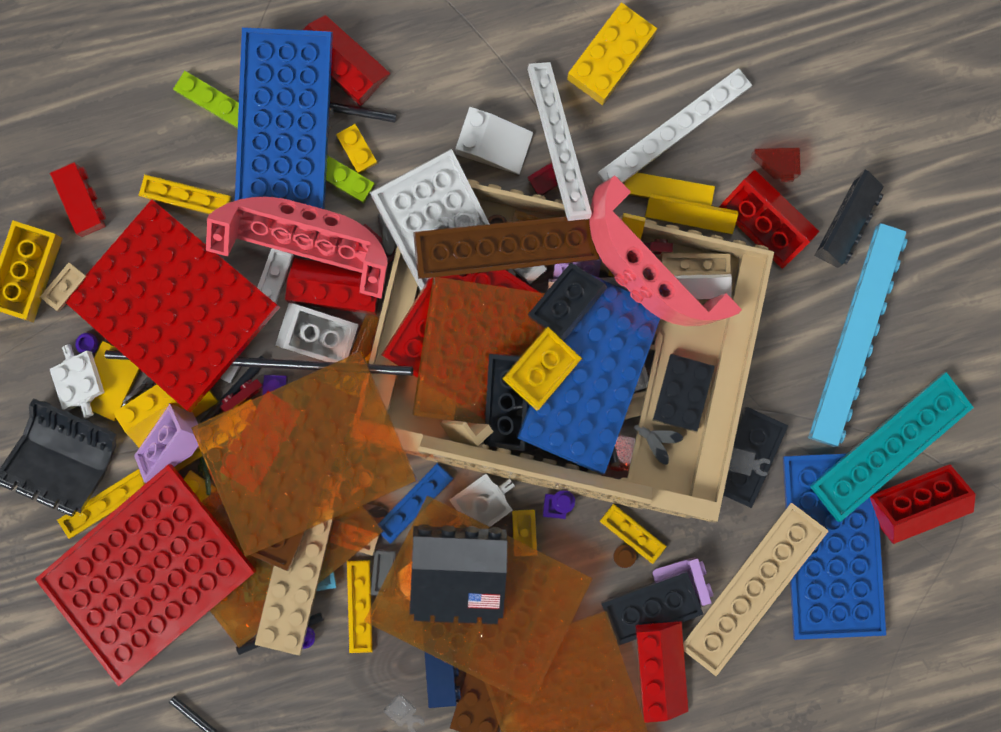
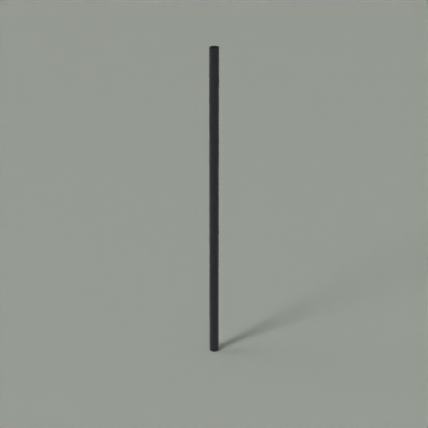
[105,350,414,376]

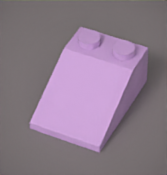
[134,404,204,483]

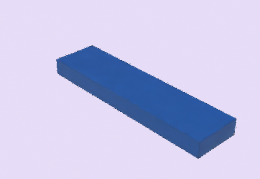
[375,463,454,544]

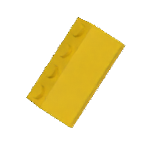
[113,384,218,448]

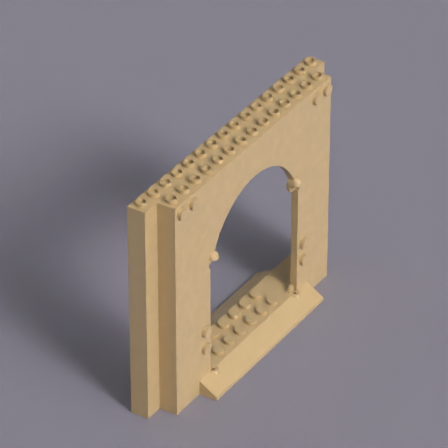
[351,179,774,523]

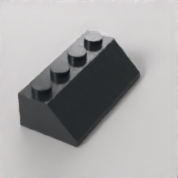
[814,169,884,268]
[484,354,537,451]

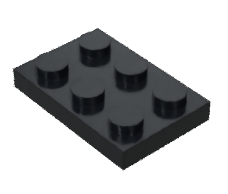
[528,262,607,341]
[652,354,715,433]

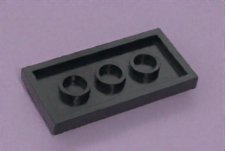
[723,407,789,508]
[601,570,704,646]

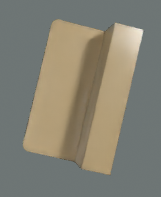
[440,420,493,447]

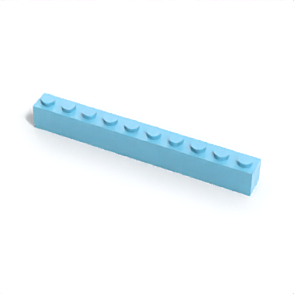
[808,223,907,447]

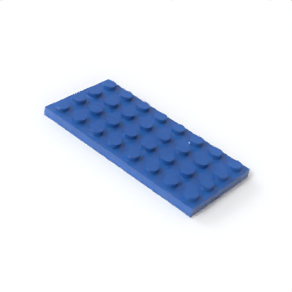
[235,27,333,209]
[518,274,660,475]
[783,454,886,640]

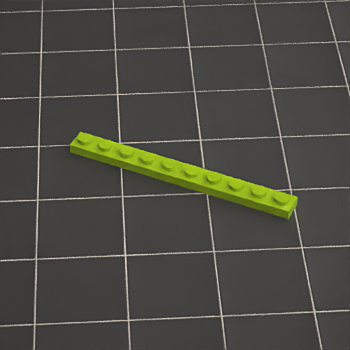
[173,70,375,203]

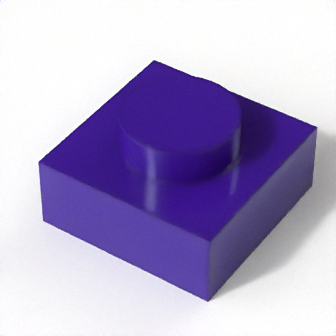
[262,375,288,399]
[543,494,566,519]

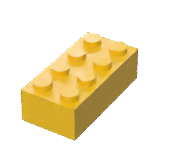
[567,2,657,106]
[0,220,63,323]

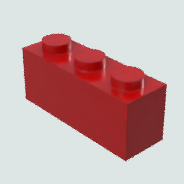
[50,162,106,237]

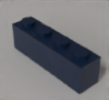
[422,615,461,708]

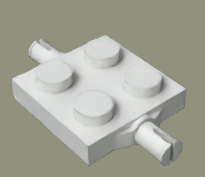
[50,344,105,418]
[447,474,515,529]

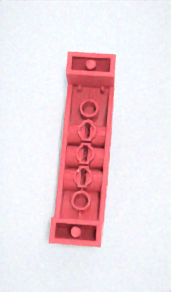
[590,175,742,326]
[206,197,388,298]

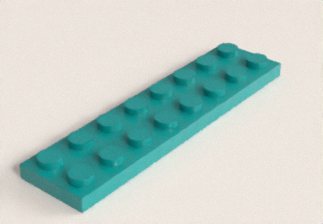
[810,372,974,522]

